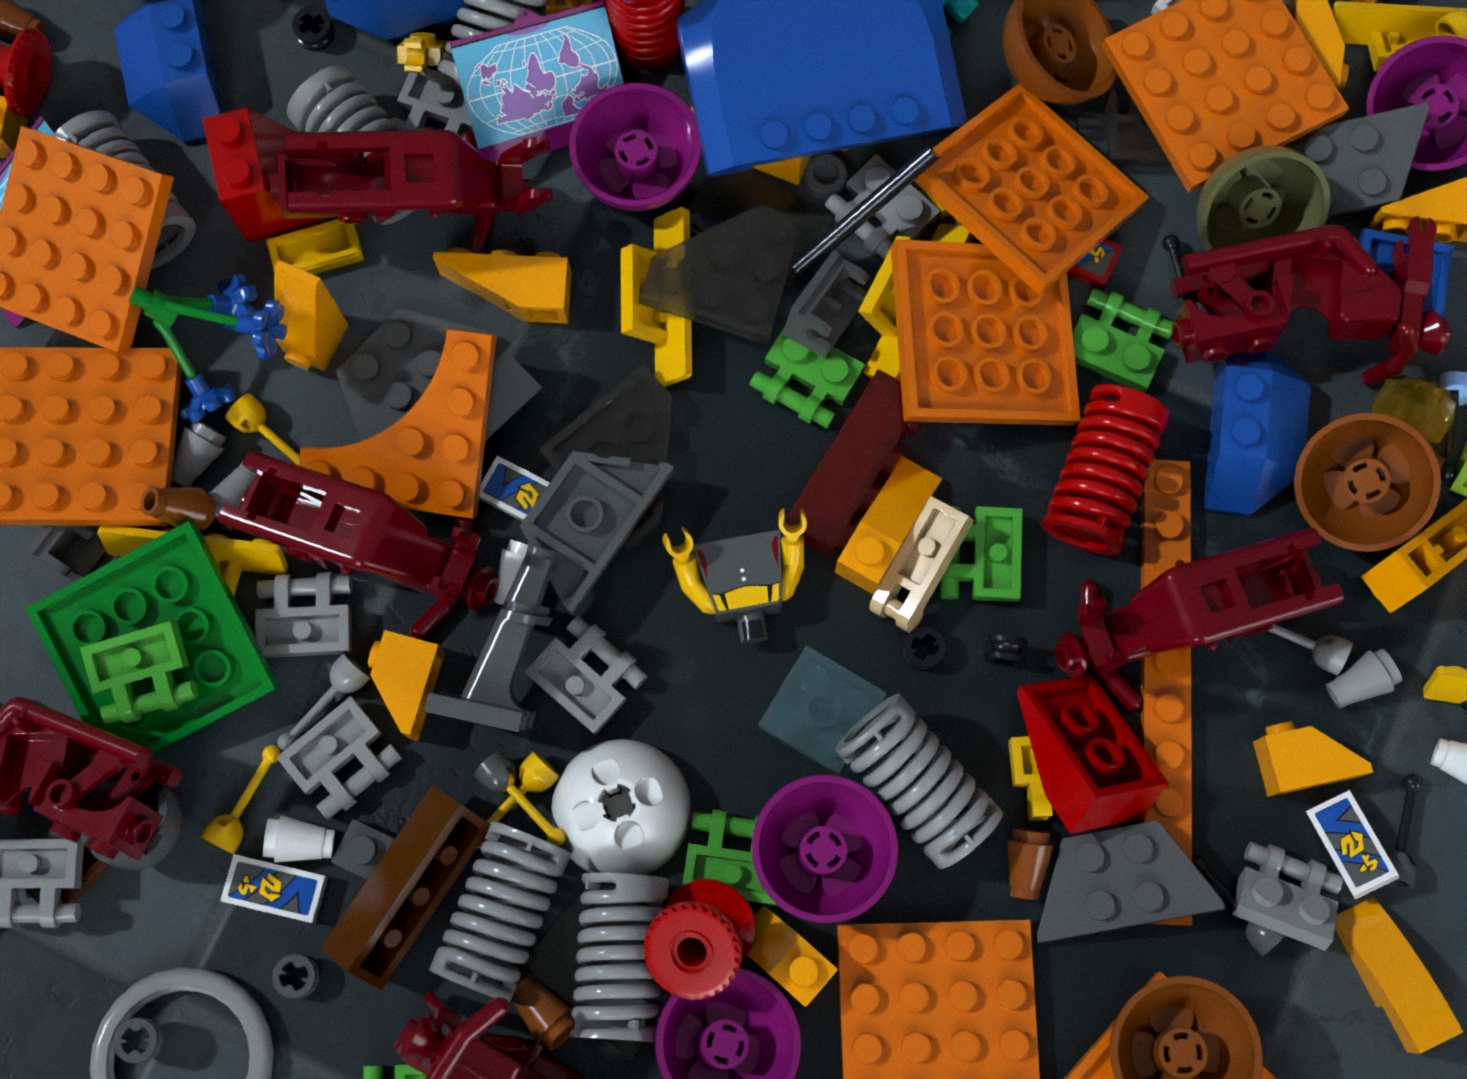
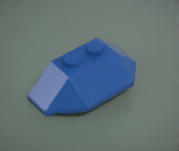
[114,0,224,145]
[324,0,471,40]
[1203,348,1311,517]

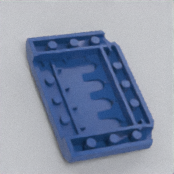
[675,0,967,178]

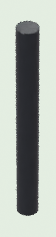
[791,145,940,276]

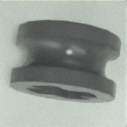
[272,954,321,998]
[113,1017,165,1063]

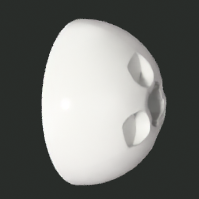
[551,739,691,875]

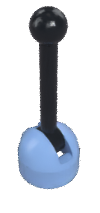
[1437,371,1467,482]

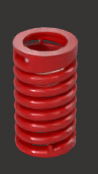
[605,0,686,70]
[1040,384,1170,555]

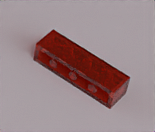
[785,369,923,559]

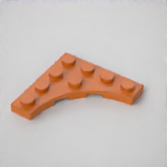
[299,329,497,519]

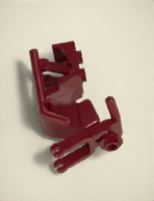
[270,127,553,254]
[1171,216,1451,387]
[219,451,498,640]
[1054,527,1344,711]
[0,697,182,861]
[393,990,586,1079]

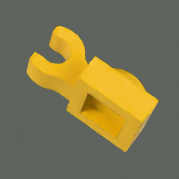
[397,32,448,73]
[1008,736,1053,821]

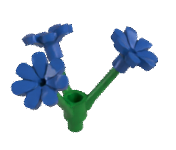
[128,274,287,423]

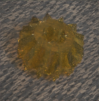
[1372,375,1456,443]

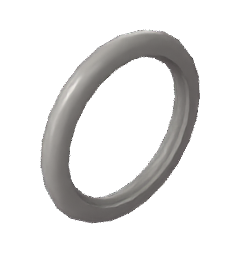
[89,967,274,1079]

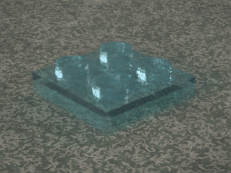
[758,645,887,776]

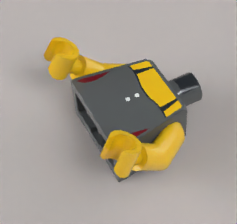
[662,508,807,644]

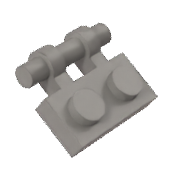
[391,67,474,136]
[825,154,940,260]
[255,572,353,658]
[525,616,648,736]
[276,696,402,820]
[0,839,84,928]
[1232,841,1343,951]

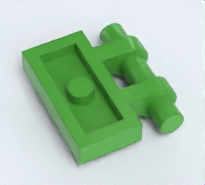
[1073,288,1173,393]
[749,326,865,429]
[940,506,1023,602]
[80,620,199,725]
[682,809,777,906]

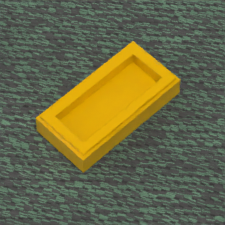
[266,218,365,275]

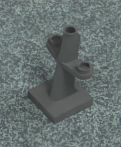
[424,545,556,732]

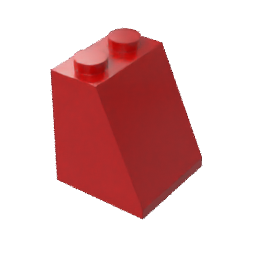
[202,108,333,243]

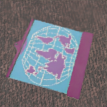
[449,0,624,165]

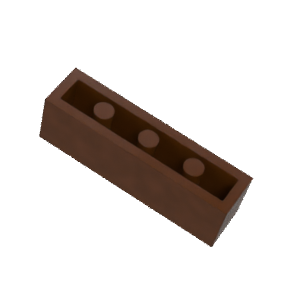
[321,785,491,990]

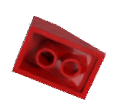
[1017,675,1169,834]

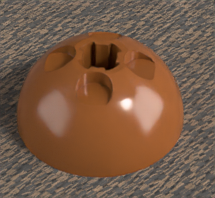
[1002,0,1117,104]
[1294,413,1441,552]
[1109,976,1263,1079]

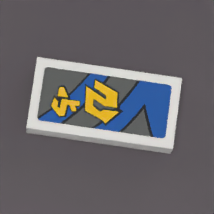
[479,456,550,521]
[1306,790,1399,899]
[220,854,329,924]

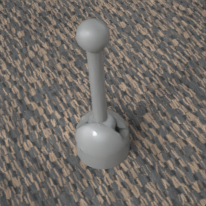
[1267,624,1353,676]
[278,653,371,751]

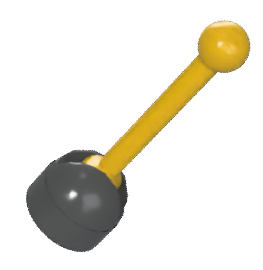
[474,751,566,847]

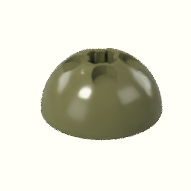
[1196,145,1331,251]

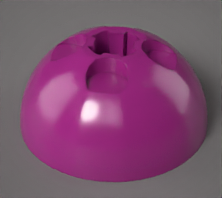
[1366,36,1467,171]
[569,83,702,212]
[752,775,898,923]
[655,968,801,1079]

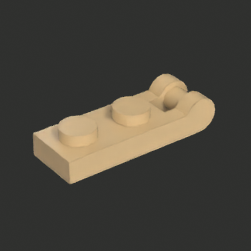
[870,496,975,633]

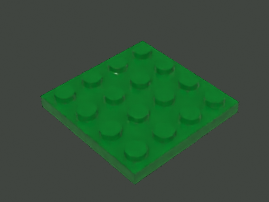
[25,521,281,773]

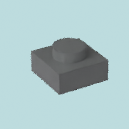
[331,819,395,880]

